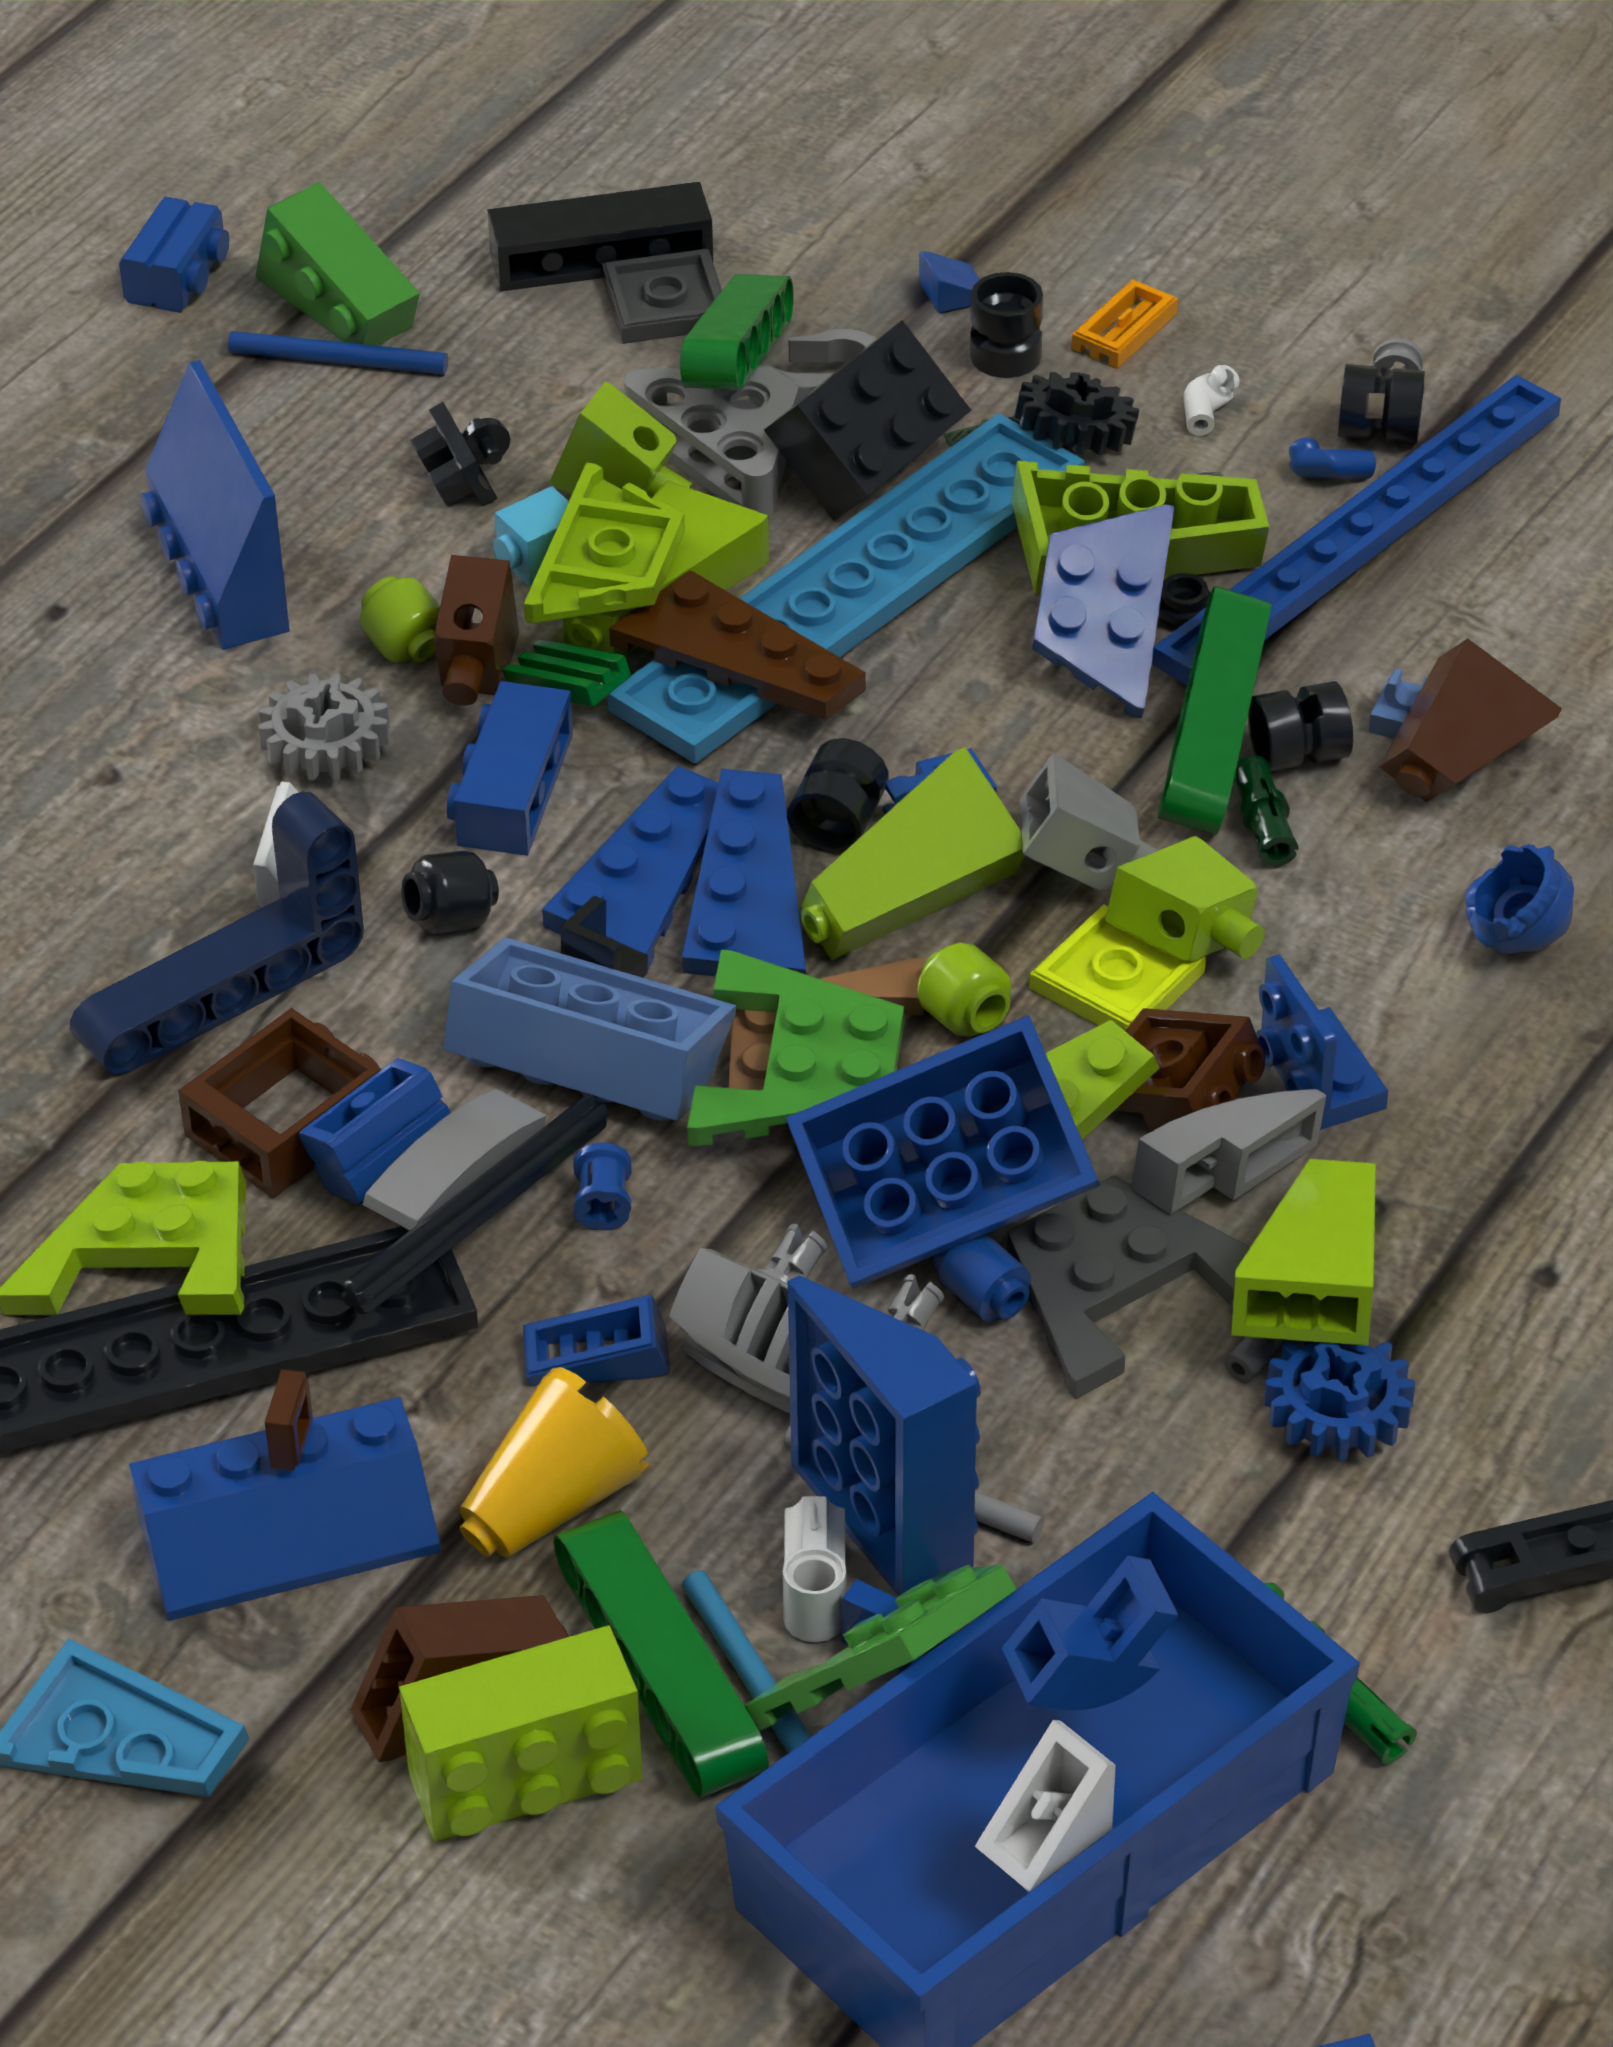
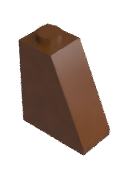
[1379,638,1562,802]
[350,1595,569,1762]

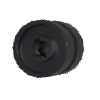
[970,272,1043,378]
[1338,364,1425,444]
[1248,681,1353,772]
[787,738,889,854]

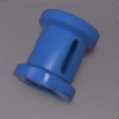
[573,1143,632,1230]

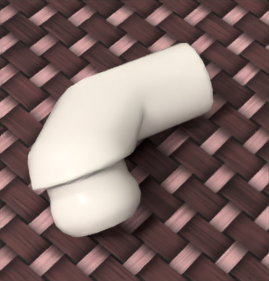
[1183,365,1240,436]

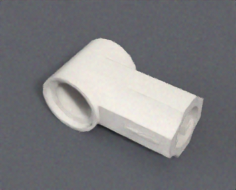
[782,1496,847,1642]

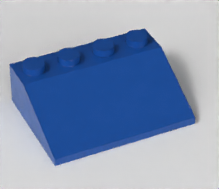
[141,360,290,650]
[786,1015,1101,1289]
[788,1275,981,1597]

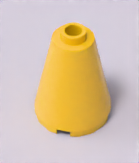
[459,1367,650,1558]

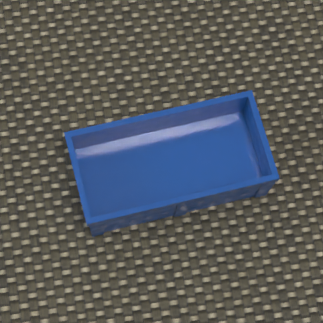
[715,1491,1360,2047]

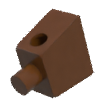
[434,555,519,706]

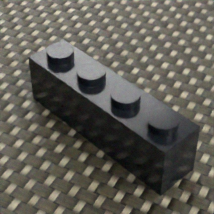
[487,182,713,292]

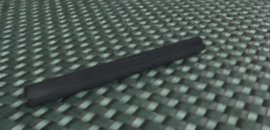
[341,1096,610,1314]

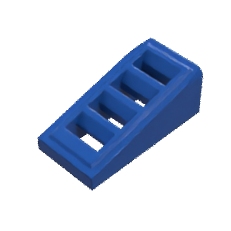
[523,1294,670,1386]

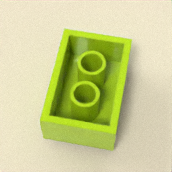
[399,1625,643,1842]

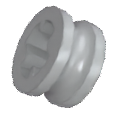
[1372,338,1423,376]

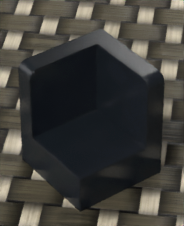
[561,896,648,978]

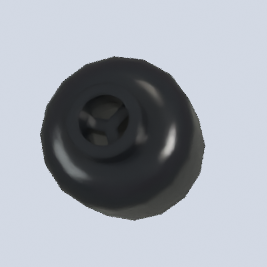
[401,851,499,935]

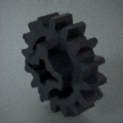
[1014,372,1139,455]

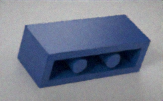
[447,681,573,856]

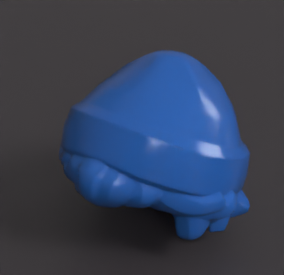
[1464,844,1574,954]

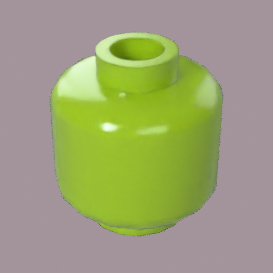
[359,576,440,663]
[917,942,1012,1037]

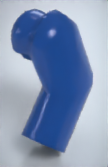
[1289,437,1376,479]

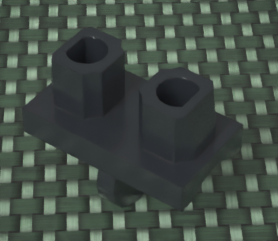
[410,402,511,507]

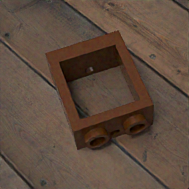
[178,1008,381,1198]

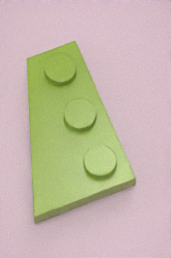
[1046,1020,1160,1140]

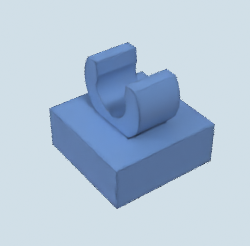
[1369,669,1428,738]

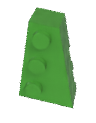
[255,181,420,346]

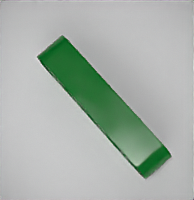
[680,274,794,390]
[1157,586,1272,835]
[553,1510,769,1799]

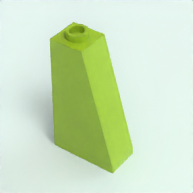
[563,481,769,656]
[799,747,1025,960]
[1231,1159,1376,1346]

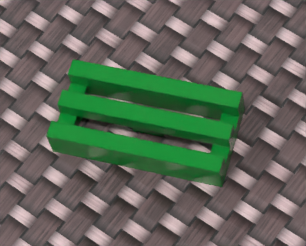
[502,639,631,707]

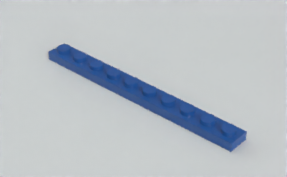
[1152,375,1561,685]

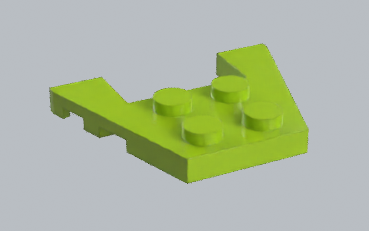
[0,1161,246,1315]

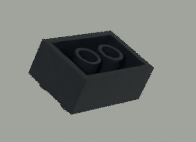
[764,320,971,521]

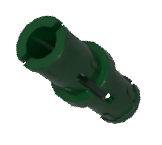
[1233,755,1299,867]

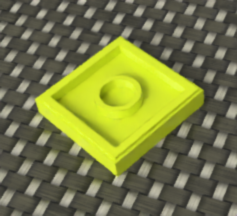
[1029,904,1206,1031]

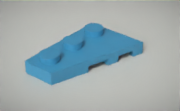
[0,1638,250,1797]

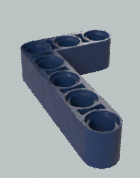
[69,791,364,1075]

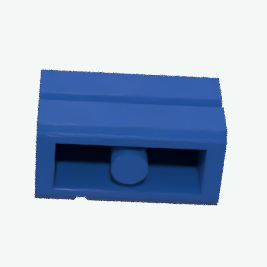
[119,196,230,313]
[298,1058,451,1206]

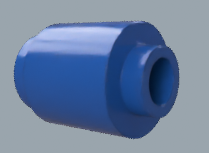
[933,1233,1031,1322]

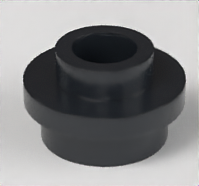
[1158,573,1211,626]

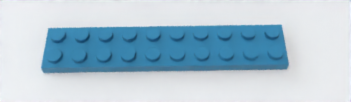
[607,413,1085,764]

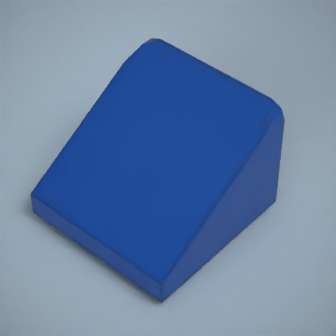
[919,251,980,313]

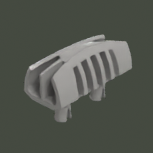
[669,1224,944,1413]

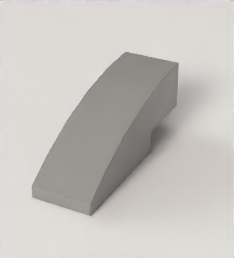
[363,1088,547,1230]
[1131,1089,1326,1215]

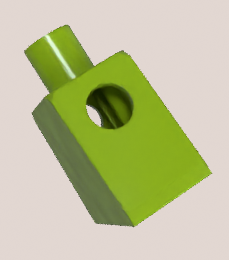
[549,381,693,498]
[1105,836,1265,961]

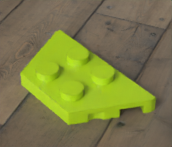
[524,462,685,623]

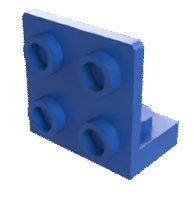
[1256,954,1388,1130]

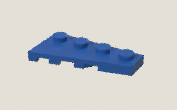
[542,766,718,969]
[682,769,806,976]

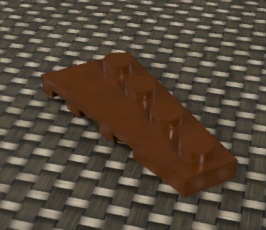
[609,570,866,720]

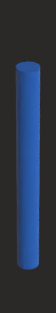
[228,331,448,375]

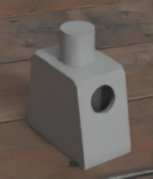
[1019,753,1158,891]

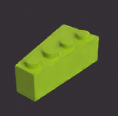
[1011,461,1269,596]

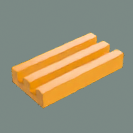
[1071,279,1178,369]

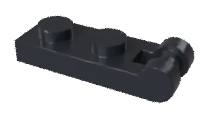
[1448,1500,1613,1613]

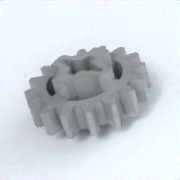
[258,673,390,781]

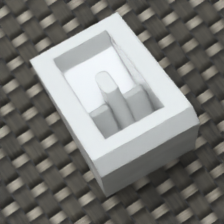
[975,1720,1116,1892]

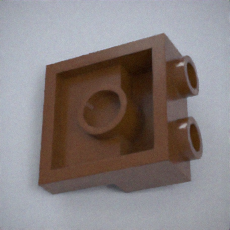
[1115,1008,1266,1132]

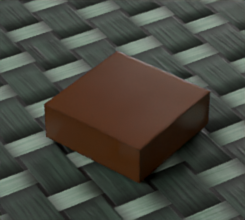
[264,1369,313,1471]

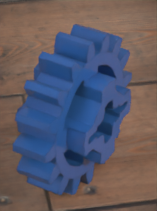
[1264,1341,1415,1461]

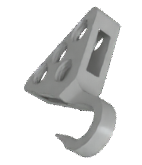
[624,329,876,518]

